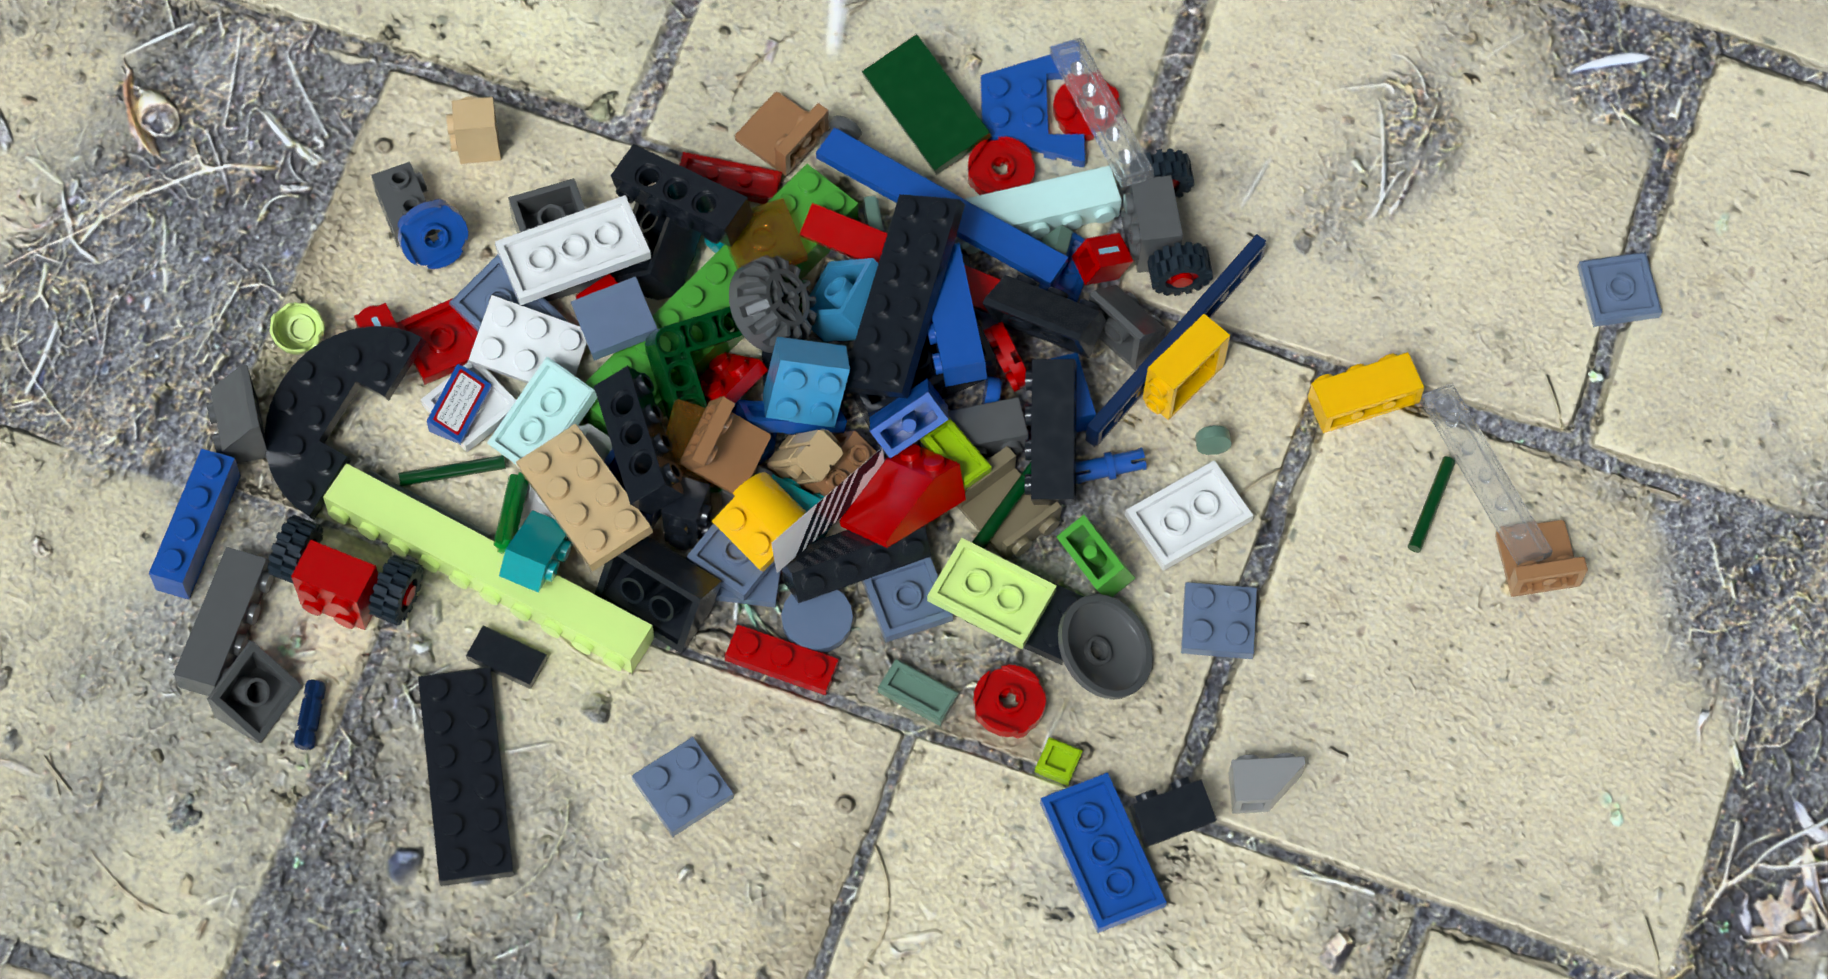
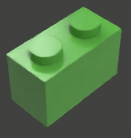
[1056,515,1136,597]

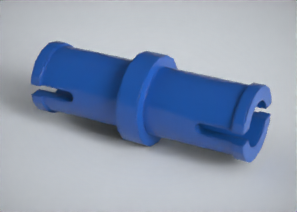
[1076,448,1147,484]

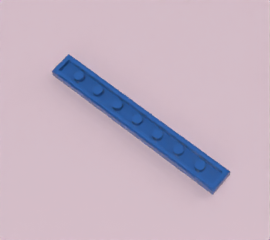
[816,127,1068,288]

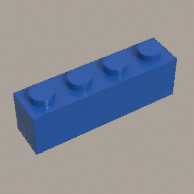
[927,243,987,387]
[149,448,241,600]

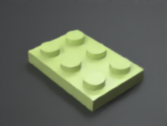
[927,538,1057,649]

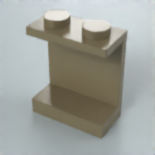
[957,446,1062,560]

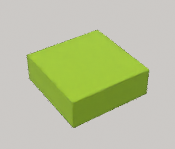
[1035,737,1083,786]

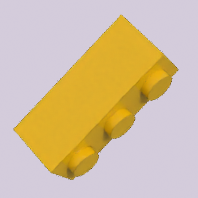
[1307,352,1424,433]

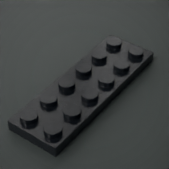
[845,194,965,399]
[418,667,514,886]

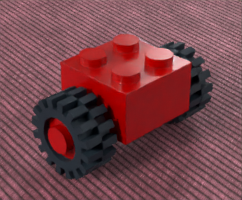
[268,515,424,630]

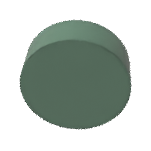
[1195,425,1232,455]

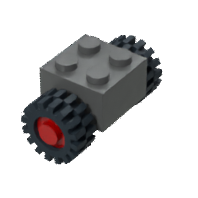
[1121,149,1213,296]

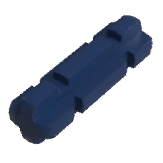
[294,679,326,750]

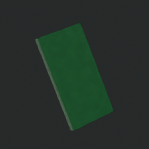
[862,34,992,175]

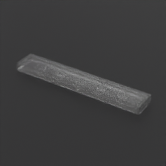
[1050,38,1154,188]
[1420,383,1553,565]

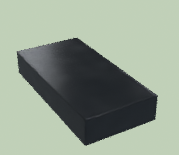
[466,626,548,689]

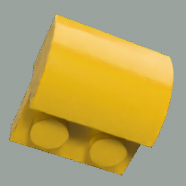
[712,472,806,572]

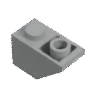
[1228,753,1305,814]

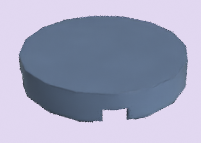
[781,590,853,653]

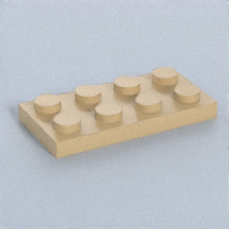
[516,423,653,572]

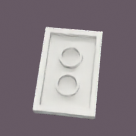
[468,295,587,383]
[1125,460,1253,571]

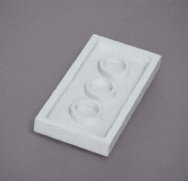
[495,195,651,305]

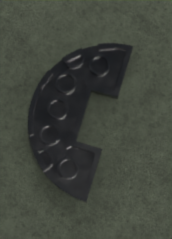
[265,326,426,520]

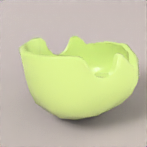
[269,302,325,355]

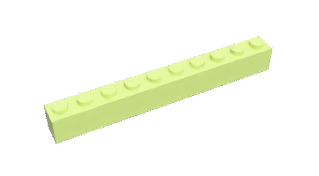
[323,463,654,673]

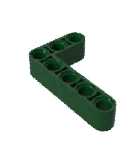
[645,306,742,494]

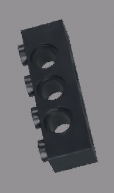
[611,144,754,247]
[594,365,685,515]

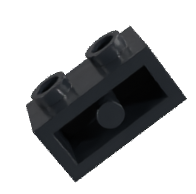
[662,477,713,550]
[1129,776,1217,848]

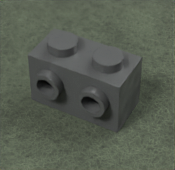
[371,162,436,247]

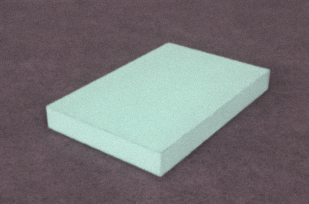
[487,357,597,465]

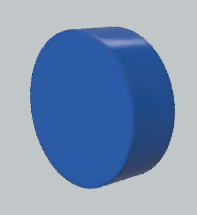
[982,376,1001,404]

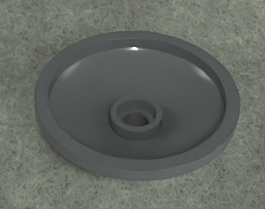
[1058,594,1152,699]

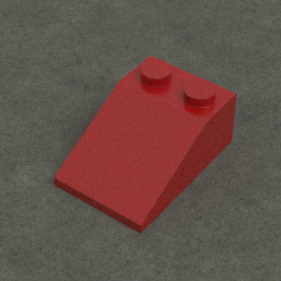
[839,444,966,548]

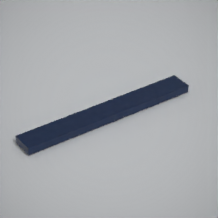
[1085,234,1266,447]

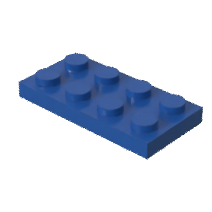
[1040,773,1167,933]

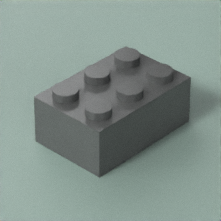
[508,178,606,302]

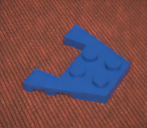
[980,47,1085,167]

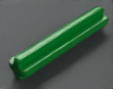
[493,472,529,554]

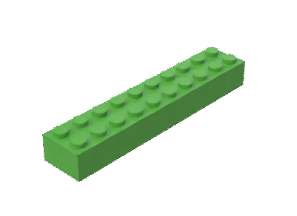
[583,164,859,436]

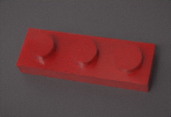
[725,624,839,696]

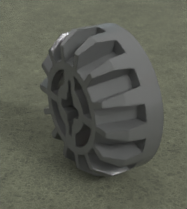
[729,255,817,353]

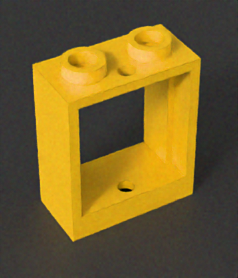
[1143,314,1230,420]

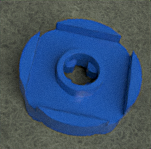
[398,199,469,269]

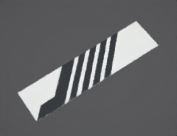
[771,448,884,573]

